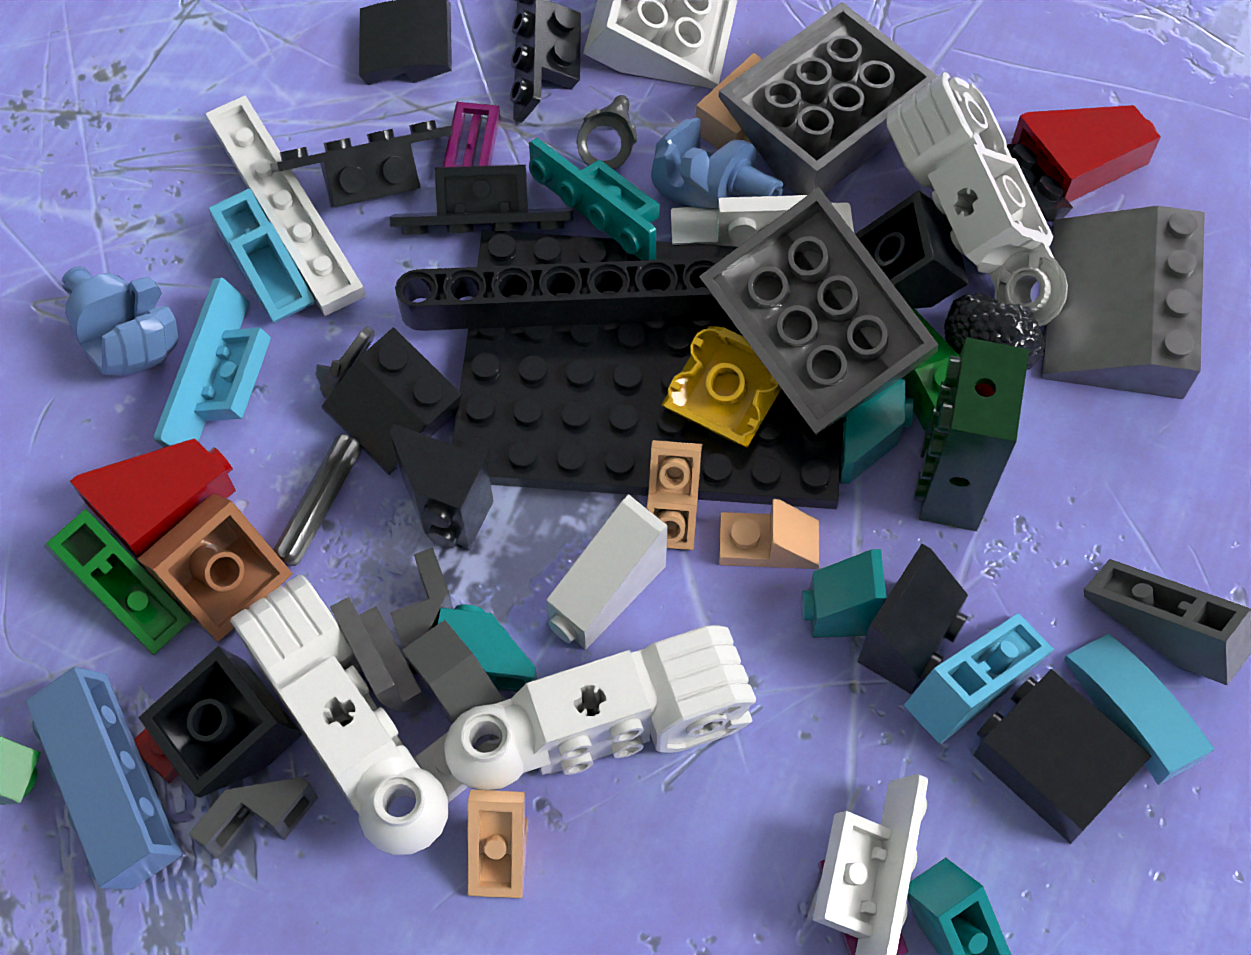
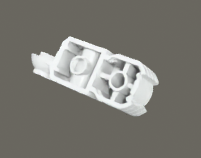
[887,72,1068,327]
[230,574,449,855]
[444,625,756,790]

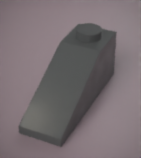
[1084,559,1251,685]

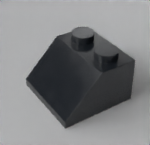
[855,190,969,309]
[322,327,462,475]
[390,424,494,551]
[857,544,969,694]
[138,646,303,798]

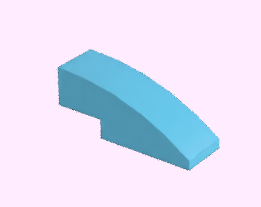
[209,188,315,324]
[1064,633,1215,785]

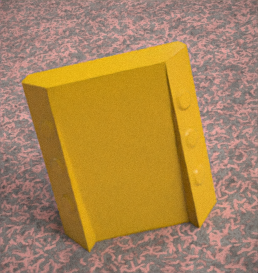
[661,326,782,448]

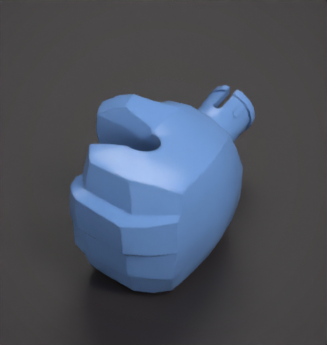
[651,117,783,208]
[62,266,179,376]

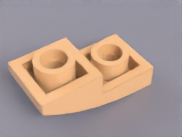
[647,440,702,550]

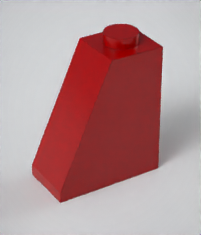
[1011,105,1161,203]
[70,438,236,559]

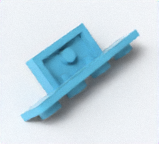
[154,278,271,448]

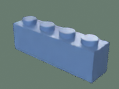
[26,667,182,889]

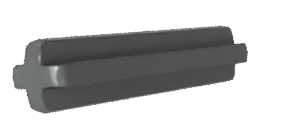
[273,434,361,566]

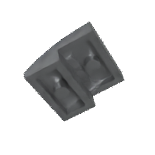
[330,597,429,713]

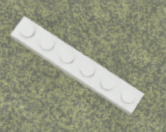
[205,95,366,316]

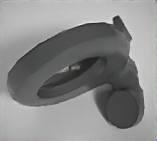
[576,95,637,170]
[315,326,375,399]

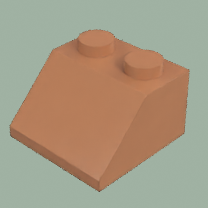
[137,493,293,642]

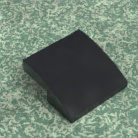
[359,0,452,85]

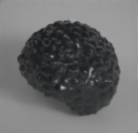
[944,293,1045,370]

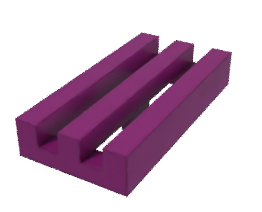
[443,101,500,167]

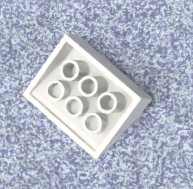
[583,0,737,89]

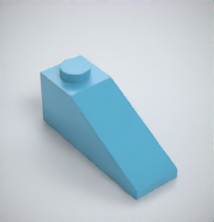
[904,613,1055,744]

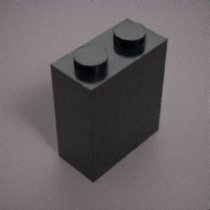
[973,669,1152,844]

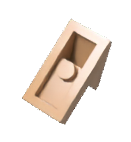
[719,499,819,569]
[468,789,528,898]

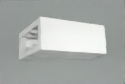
[546,494,668,650]

